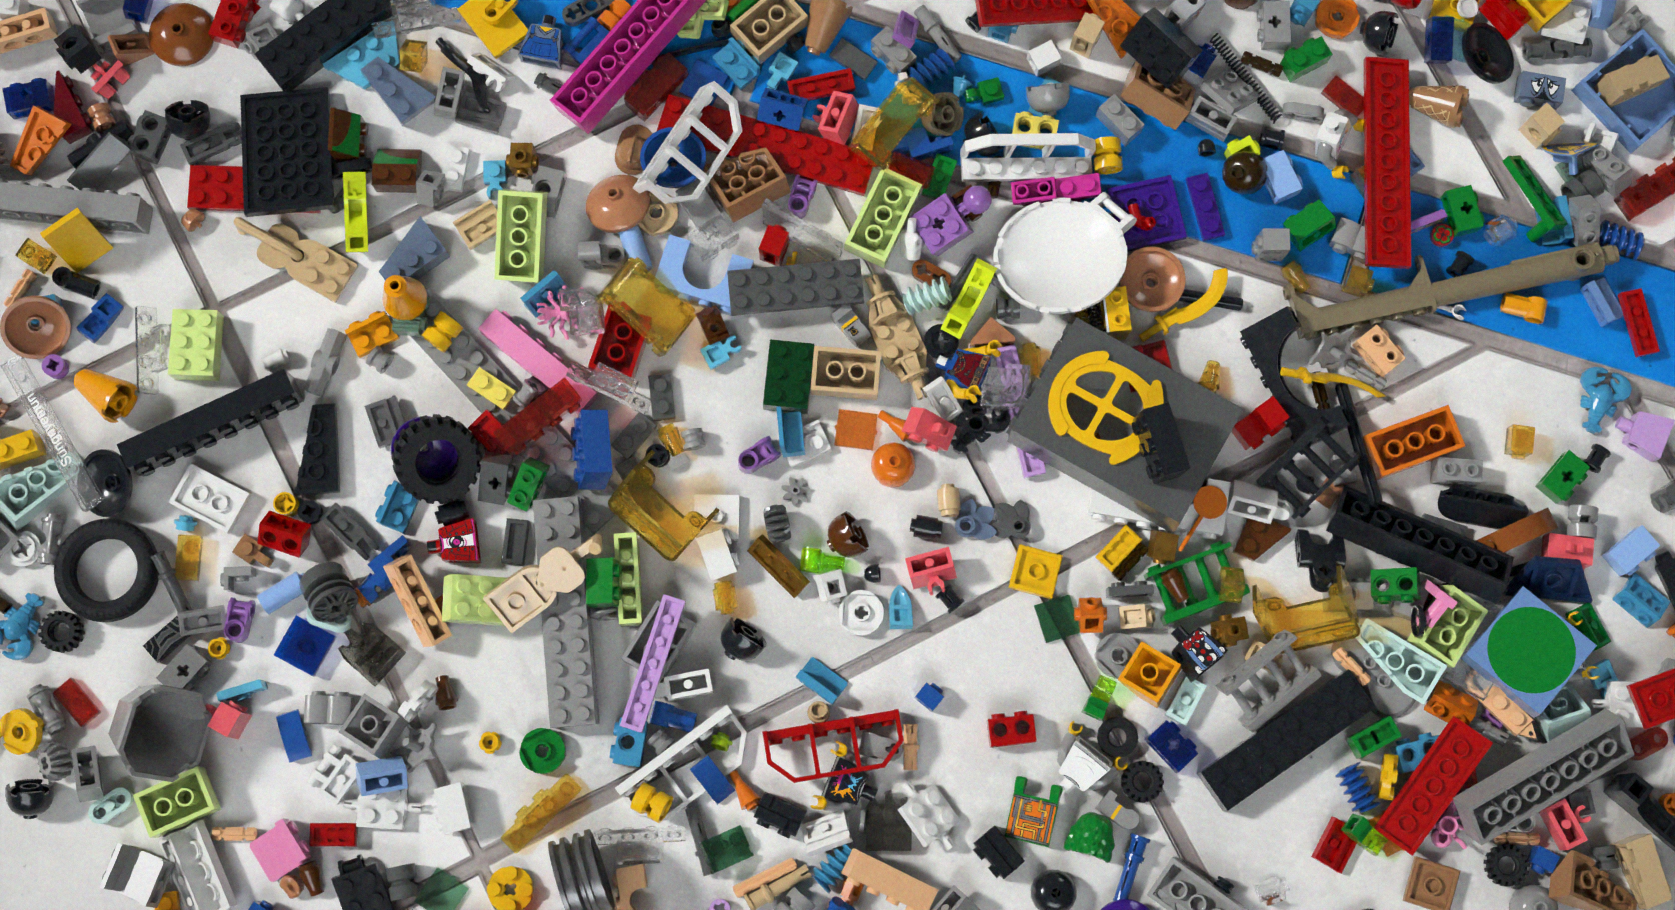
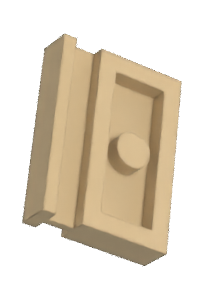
[453,200,497,250]

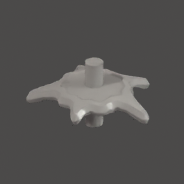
[1308,327,1361,373]
[390,722,437,773]

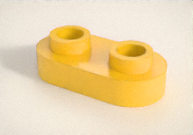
[481,0,519,25]

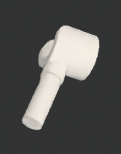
[1437,304,1467,320]

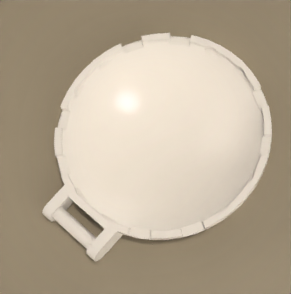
[993,192,1137,314]

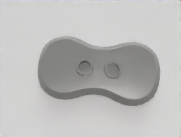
[1331,625,1416,719]

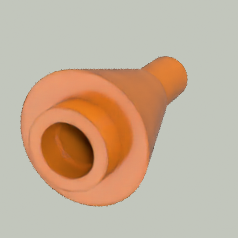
[878,410,911,442]
[729,770,761,811]

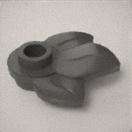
[991,500,1031,539]

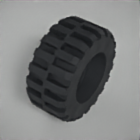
[391,414,482,504]

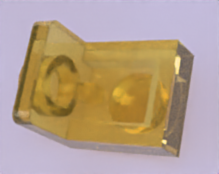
[15,238,57,275]

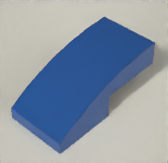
[76,293,124,344]
[276,709,312,763]
[690,755,735,805]

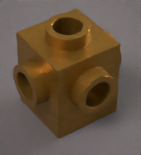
[506,143,539,178]
[1210,614,1249,647]

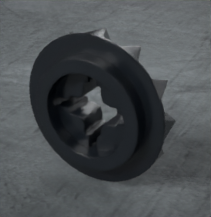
[924,324,959,358]

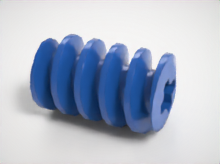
[907,48,956,91]
[1600,220,1645,260]
[1335,761,1381,813]

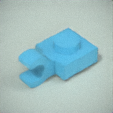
[767,52,798,90]

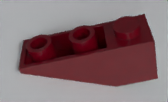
[54,70,93,144]

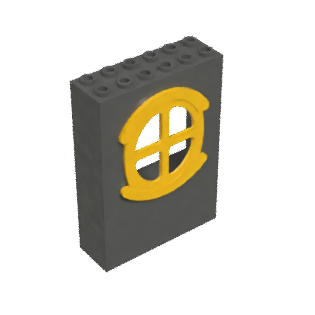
[1006,317,1243,534]

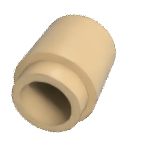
[937,484,961,517]

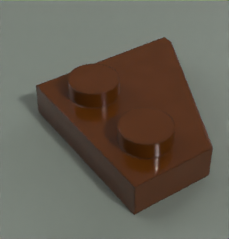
[1233,518,1291,561]

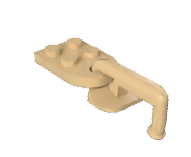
[234,217,358,303]
[483,534,603,633]

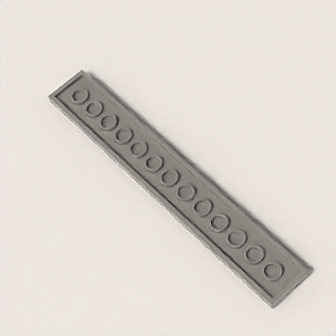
[411,281,627,535]

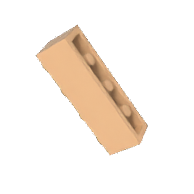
[841,848,938,910]

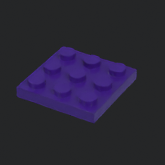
[1106,175,1187,252]

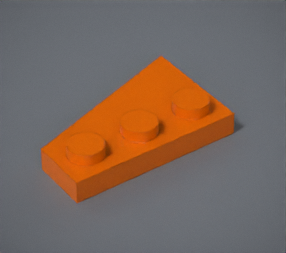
[1087,0,1141,59]
[10,105,72,176]

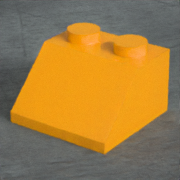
[1118,641,1181,708]

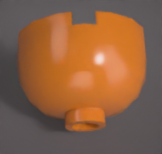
[871,442,916,488]

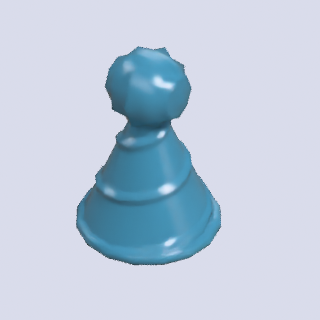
[953,75,973,105]

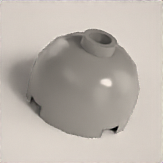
[1026,82,1070,116]
[1509,884,1558,910]

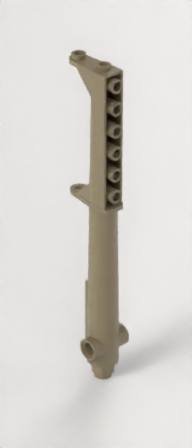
[1282,242,1620,341]

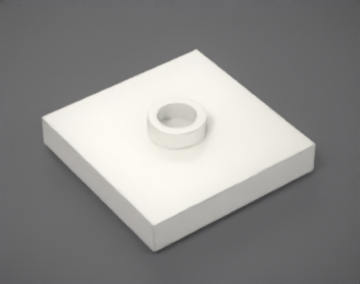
[694,494,740,540]

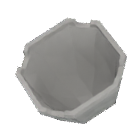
[108,684,212,782]

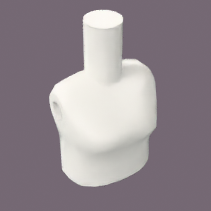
[269,0,305,23]
[900,218,924,261]

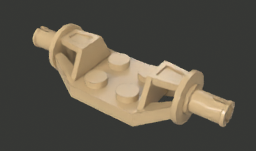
[865,274,929,400]

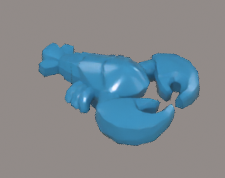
[1580,367,1632,434]
[0,593,44,660]

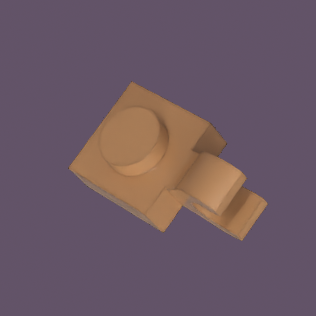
[232,534,274,568]

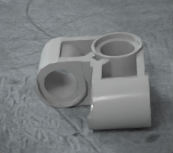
[578,241,627,270]

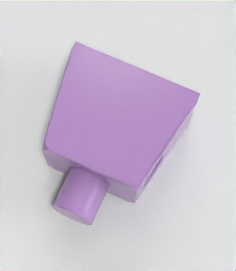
[1615,411,1675,462]

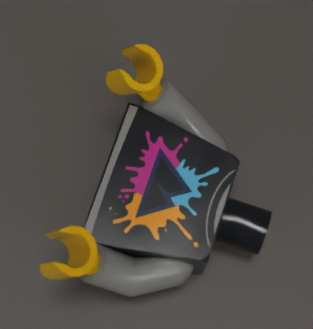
[810,741,878,812]

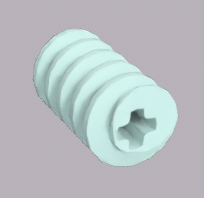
[902,276,952,315]

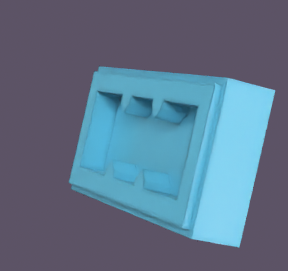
[216,679,268,702]

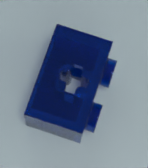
[1424,16,1454,64]
[2,78,55,120]
[1144,720,1199,773]

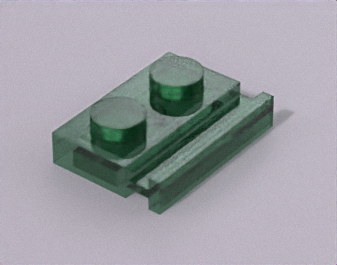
[699,825,754,874]

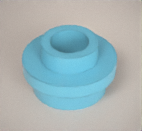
[174,515,197,531]

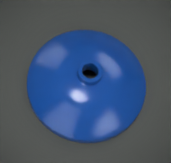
[640,127,706,188]

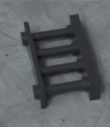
[1256,417,1361,520]

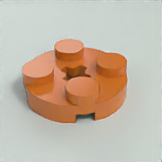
[1315,0,1360,39]

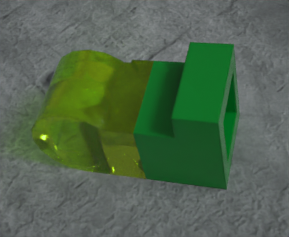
[1081,674,1117,721]
[1341,814,1388,856]

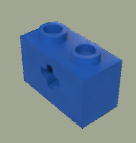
[757,88,808,131]

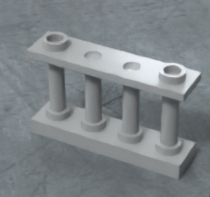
[1216,629,1322,733]

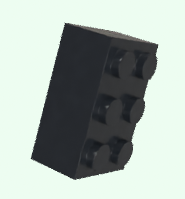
[1120,7,1203,89]
[1132,402,1190,484]

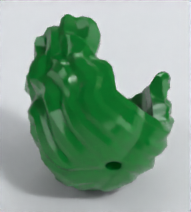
[1063,812,1115,863]

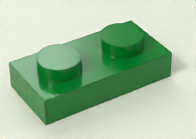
[921,153,957,200]

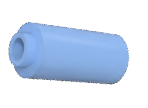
[618,225,653,277]
[257,571,304,614]

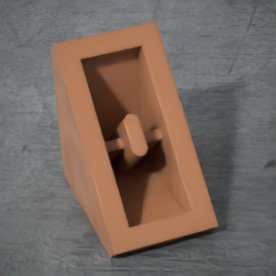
[107,34,154,67]
[969,317,1015,348]

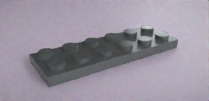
[727,259,864,316]

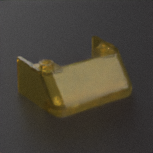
[848,77,940,170]
[608,450,720,561]
[1252,565,1360,654]

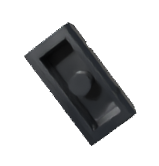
[754,792,807,839]
[973,825,1024,879]

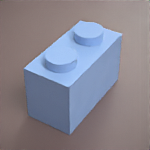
[1263,150,1303,204]
[1601,525,1660,576]
[355,756,408,796]

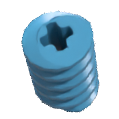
[812,844,852,893]

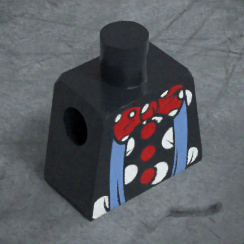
[1171,625,1228,683]

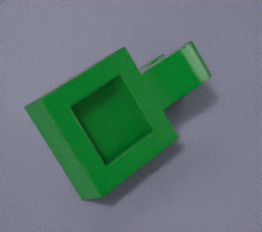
[964,77,1004,105]

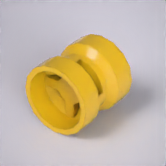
[273,492,300,517]

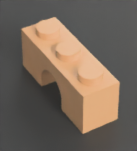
[612,864,648,910]

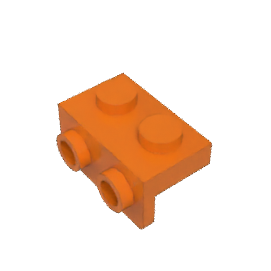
[1424,680,1479,726]

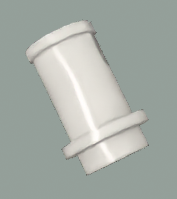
[261,348,291,371]

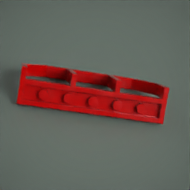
[762,709,904,783]

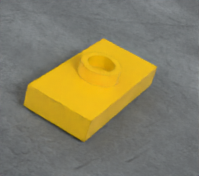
[1095,525,1142,573]

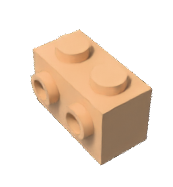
[1352,325,1406,377]

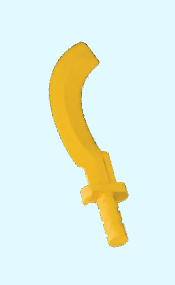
[1138,268,1228,342]
[1280,367,1386,398]

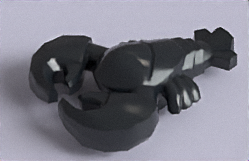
[951,394,1010,454]

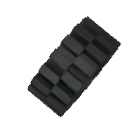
[38,611,85,653]
[1121,761,1164,803]
[1483,844,1530,886]

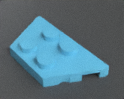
[323,19,401,90]

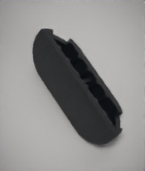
[1437,485,1529,528]

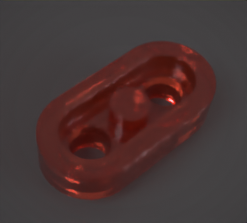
[1629,727,1668,761]

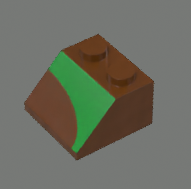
[328,108,368,163]
[371,149,422,193]

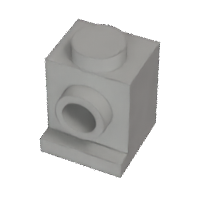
[416,170,445,207]

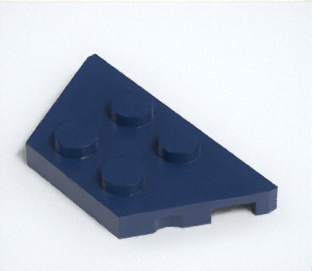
[1504,556,1593,603]

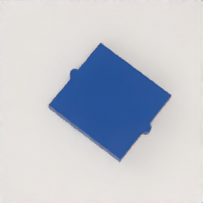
[679,59,728,106]

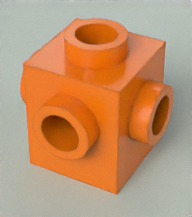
[1074,597,1107,633]

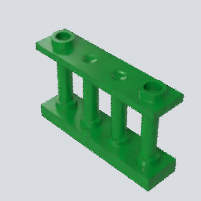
[1144,541,1250,626]

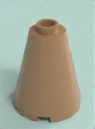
[805,0,853,56]

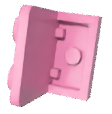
[250,819,312,882]

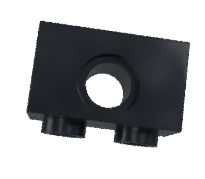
[54,24,102,74]

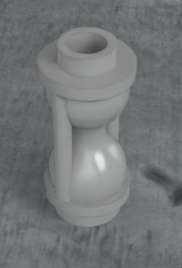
[37,514,65,565]
[26,684,67,736]

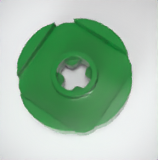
[519,728,566,774]

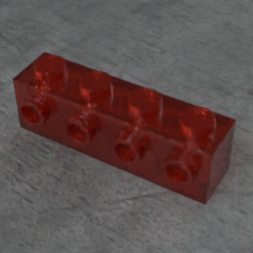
[1614,157,1675,222]
[493,378,582,456]

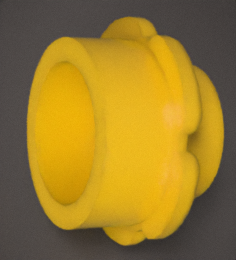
[208,637,231,660]
[479,731,502,754]

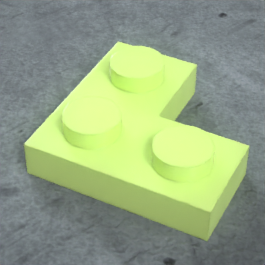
[677,0,729,39]

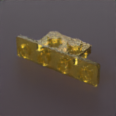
[501,774,582,853]

